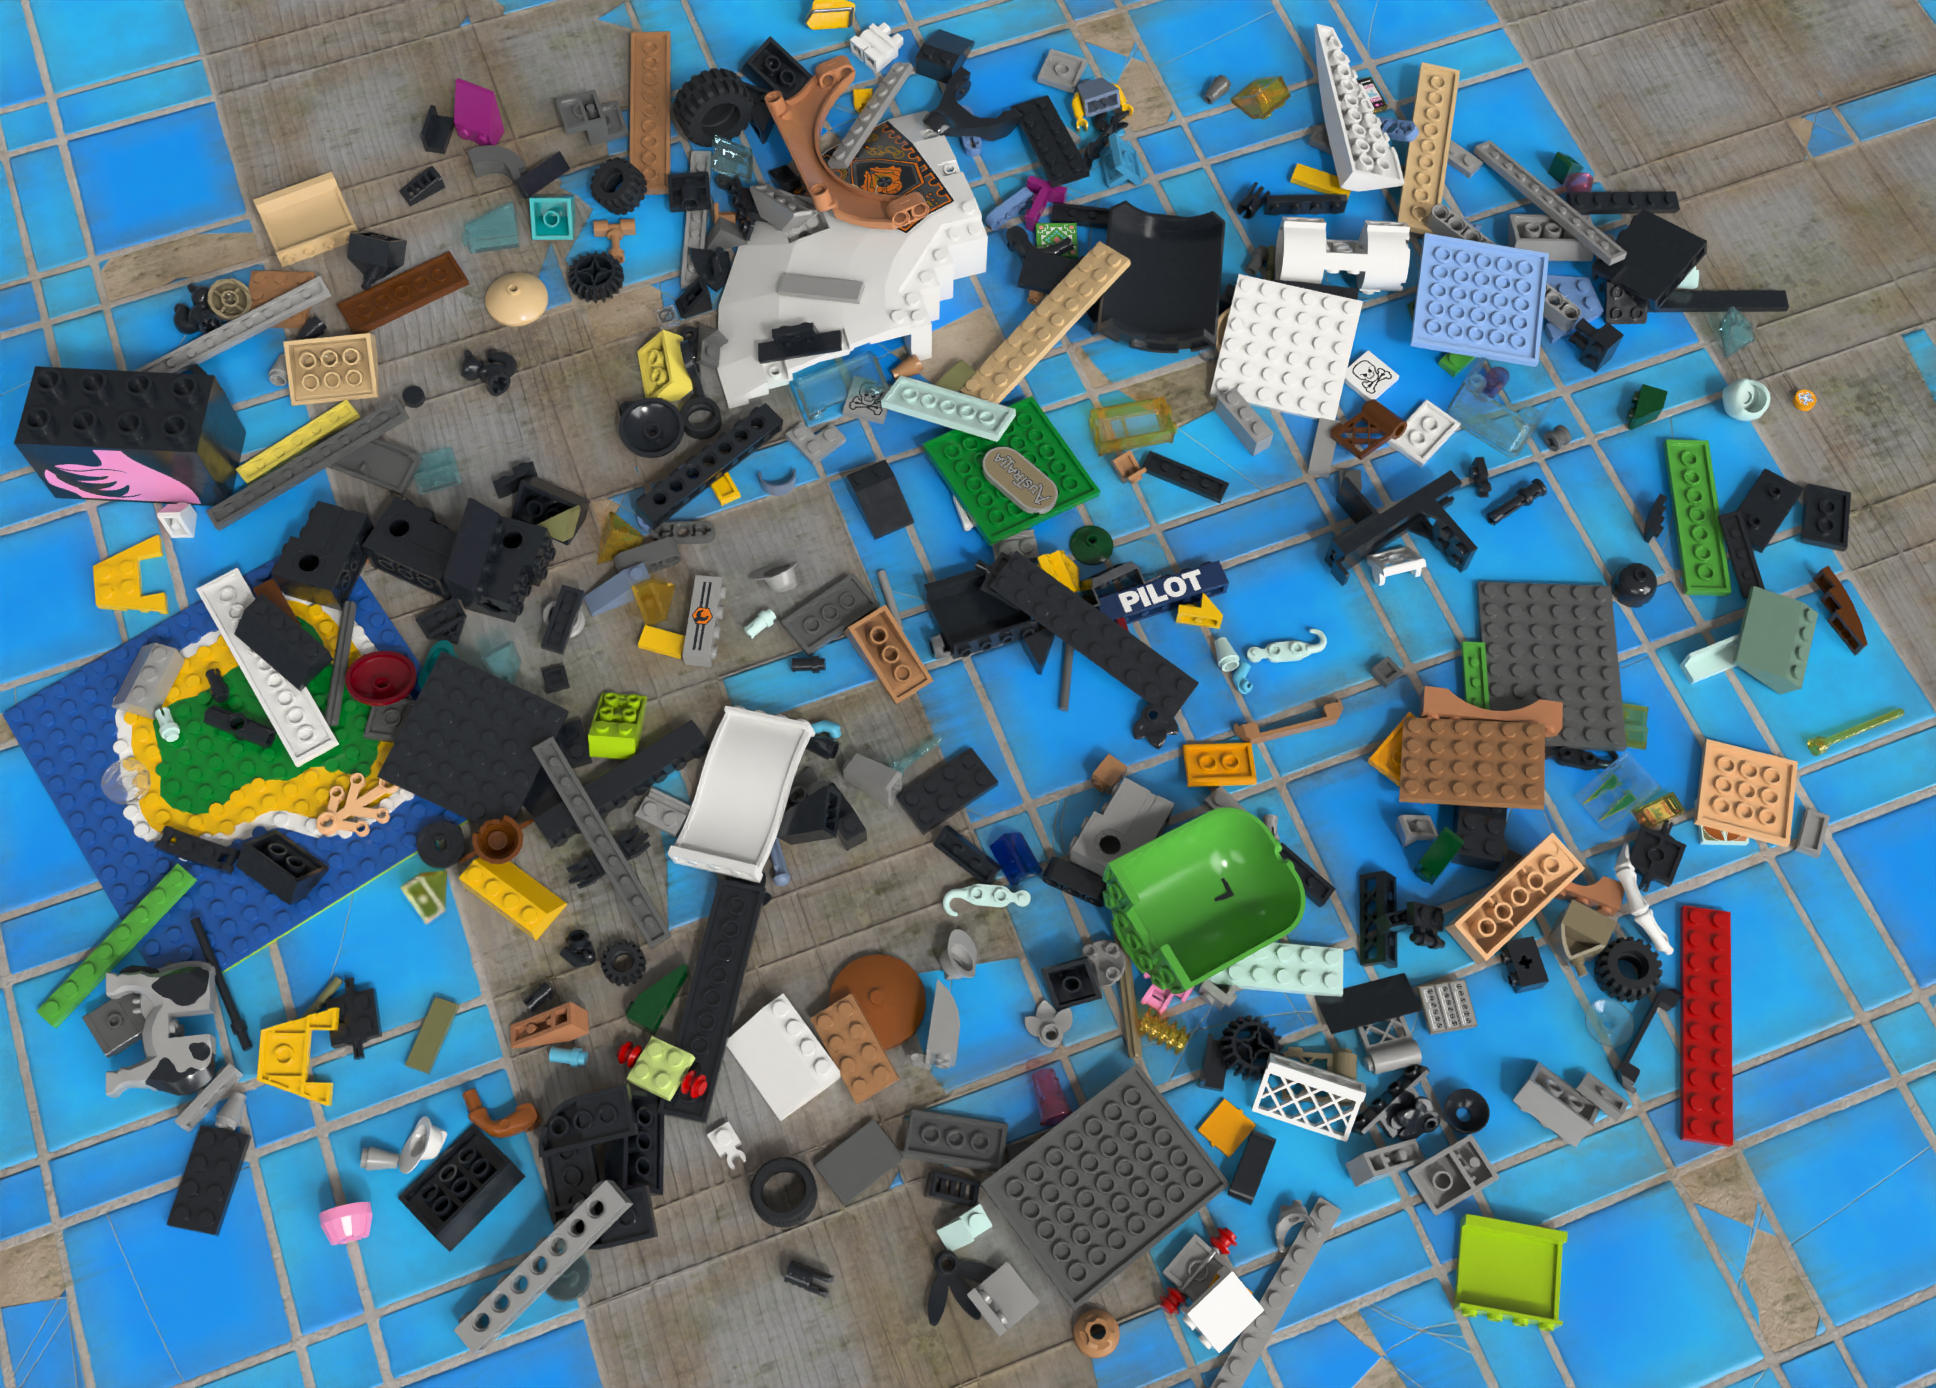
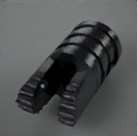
[784,1259,835,1298]

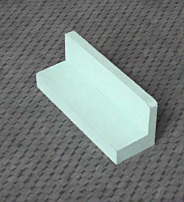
[1680,634,1739,684]

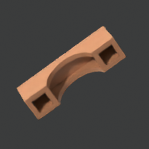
[1554,876,1625,917]

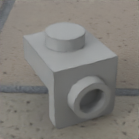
[1198,979,1238,1011]

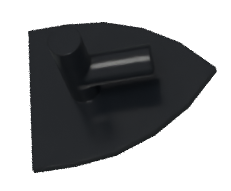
[690,247,731,292]

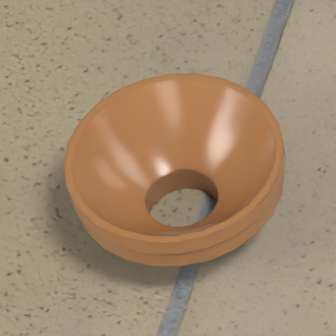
[1073,1309,1120,1358]

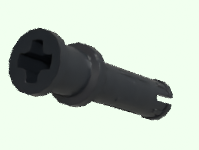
[1486,478,1547,526]

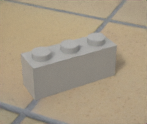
[1215,387,1274,456]

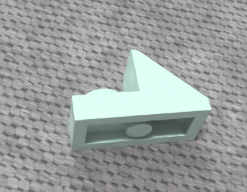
[936,1203,993,1251]

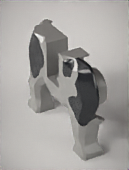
[106,960,216,1098]

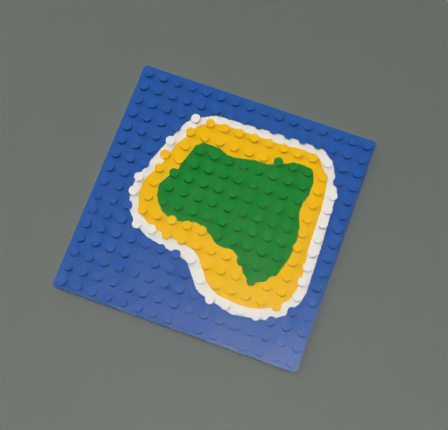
[3,554,470,973]

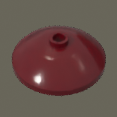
[345,651,417,706]

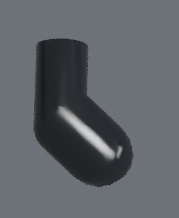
[1093,111,1109,133]

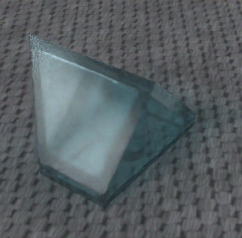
[1719,306,1755,359]

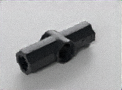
[203,705,276,749]

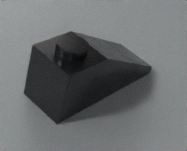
[828,782,867,851]

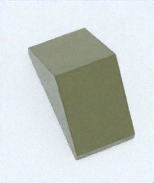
[537,505,581,542]

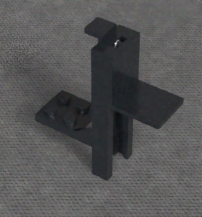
[1324,470,1478,586]

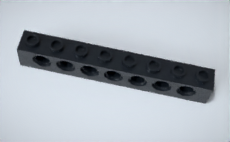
[635,403,783,531]

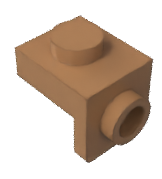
[1110,450,1147,484]

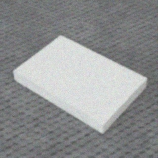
[1387,399,1461,468]

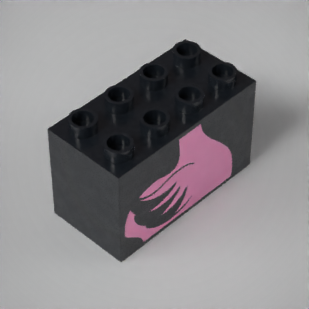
[14,366,246,506]

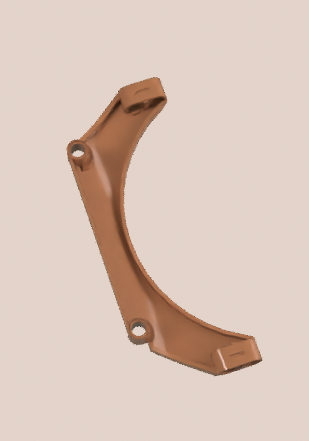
[765,55,929,230]

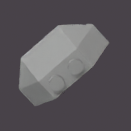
[750,184,818,232]

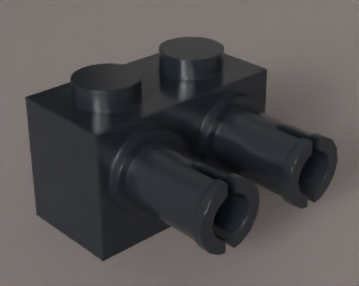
[1568,318,1624,373]

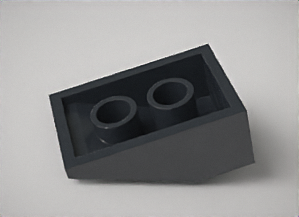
[916,29,975,84]
[740,36,813,100]
[846,459,914,540]

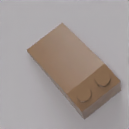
[844,604,934,705]

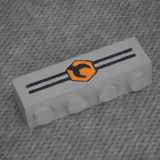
[682,575,727,667]

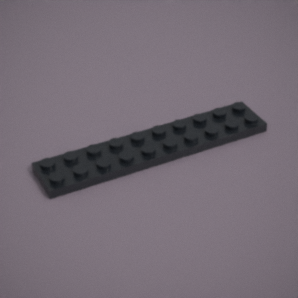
[990,551,1199,718]
[657,878,766,1125]

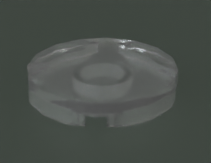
[101,759,151,805]

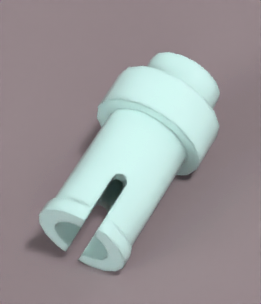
[743,609,776,639]
[155,707,180,742]

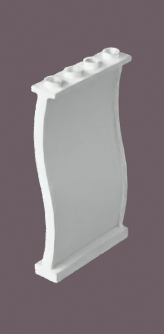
[668,705,815,883]

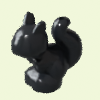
[173,284,223,335]
[461,349,517,397]

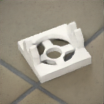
[1367,546,1426,586]

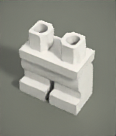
[850,22,904,73]

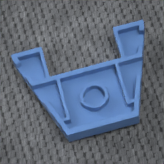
[1544,275,1604,344]

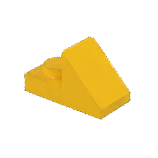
[1176,593,1223,629]

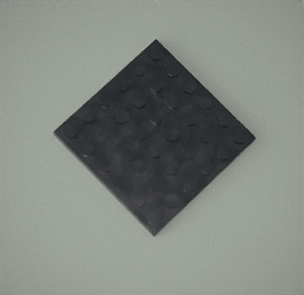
[377,651,569,826]

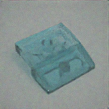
[711,135,753,184]
[414,447,463,496]

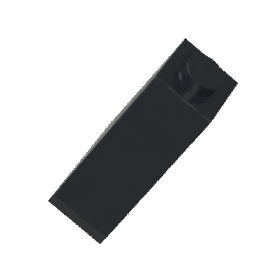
[777,786,841,845]

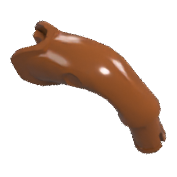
[462,1089,542,1138]

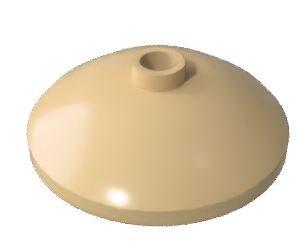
[485,272,548,326]

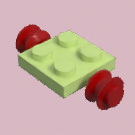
[617,1036,707,1101]

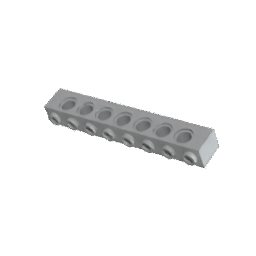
[454,1180,633,1354]

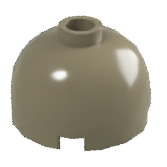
[207,278,252,322]

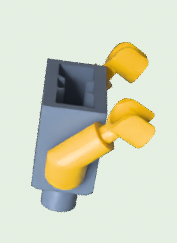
[1072,78,1133,134]

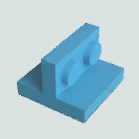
[1100,133,1143,189]

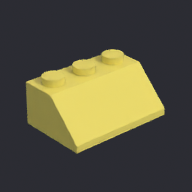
[637,330,693,402]

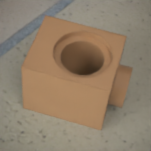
[1091,754,1127,795]

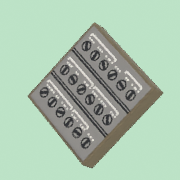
[1417,979,1478,1035]

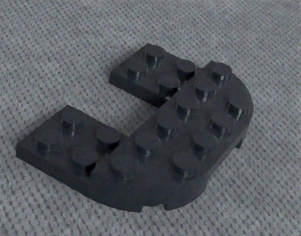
[538,1084,658,1250]

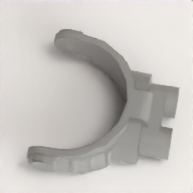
[1275,1200,1322,1253]

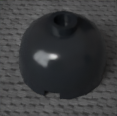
[1610,563,1658,608]

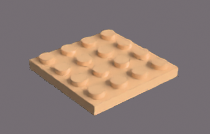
[1694,739,1798,847]

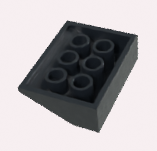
[398,1124,526,1252]

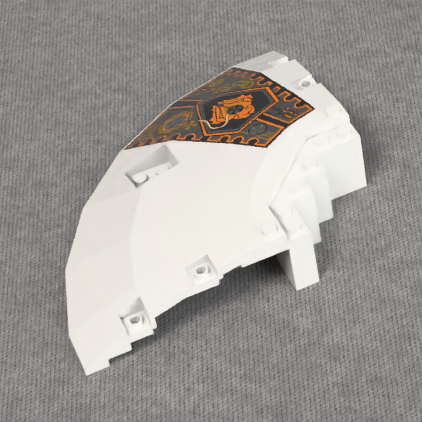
[717,110,988,409]

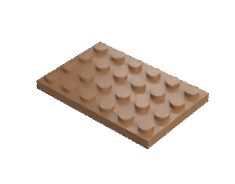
[1399,717,1545,810]

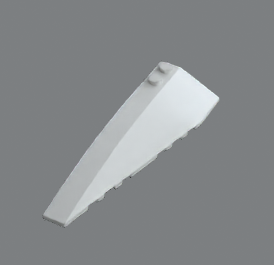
[1314,24,1405,192]

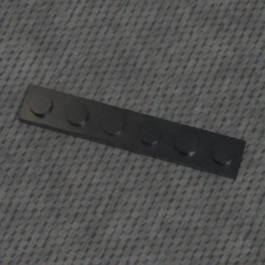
[1565,191,1680,215]

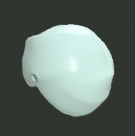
[1722,378,1771,421]

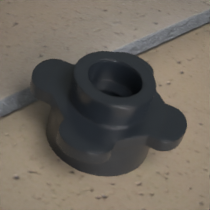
[565,930,592,953]

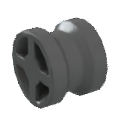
[1544,425,1571,451]

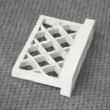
[1252,1052,1366,1142]

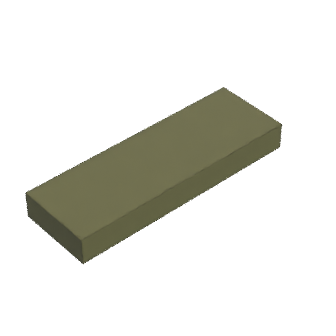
[405,997,459,1075]

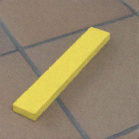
[236,399,360,486]

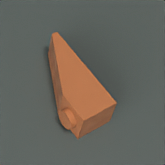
[510,1002,589,1049]

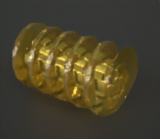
[1139,1007,1193,1056]

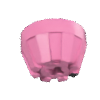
[319,1202,373,1245]

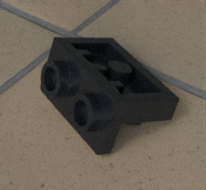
[555,719,593,769]

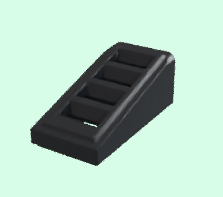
[399,166,445,207]
[924,1170,981,1207]

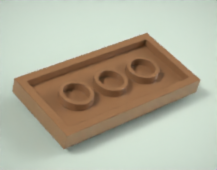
[810,993,900,1104]

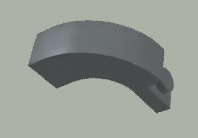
[467,145,527,199]

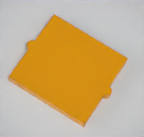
[1197,1098,1256,1158]

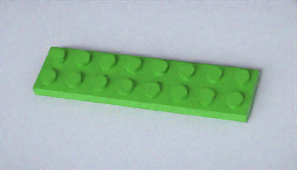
[1663,439,1731,596]

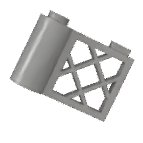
[1356,1016,1422,1075]

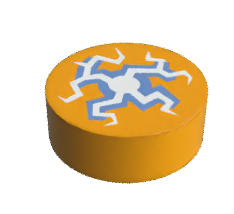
[1793,389,1817,411]

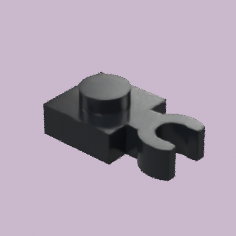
[1469,457,1492,498]

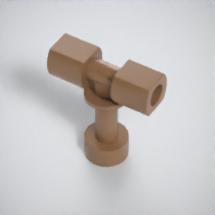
[593,219,636,264]

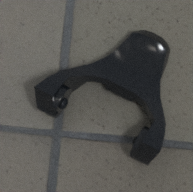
[922,66,1023,141]

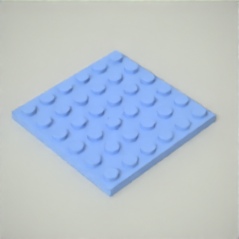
[1410,233,1549,367]

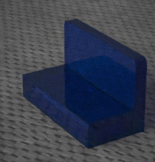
[989,832,1042,886]

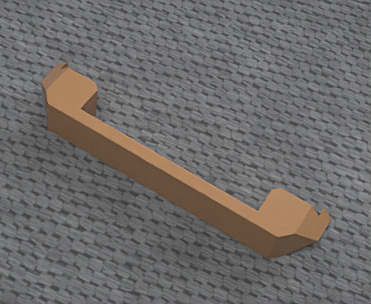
[1233,699,1344,745]

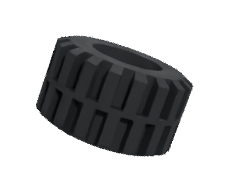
[590,157,647,215]
[1594,937,1663,1003]

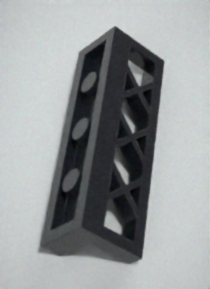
[1359,870,1398,969]

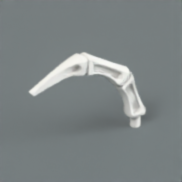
[1614,843,1674,955]

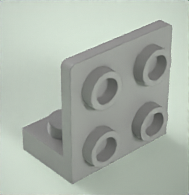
[967,1262,1039,1337]

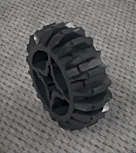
[567,250,624,304]
[1218,1015,1284,1082]

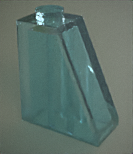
[462,202,520,254]

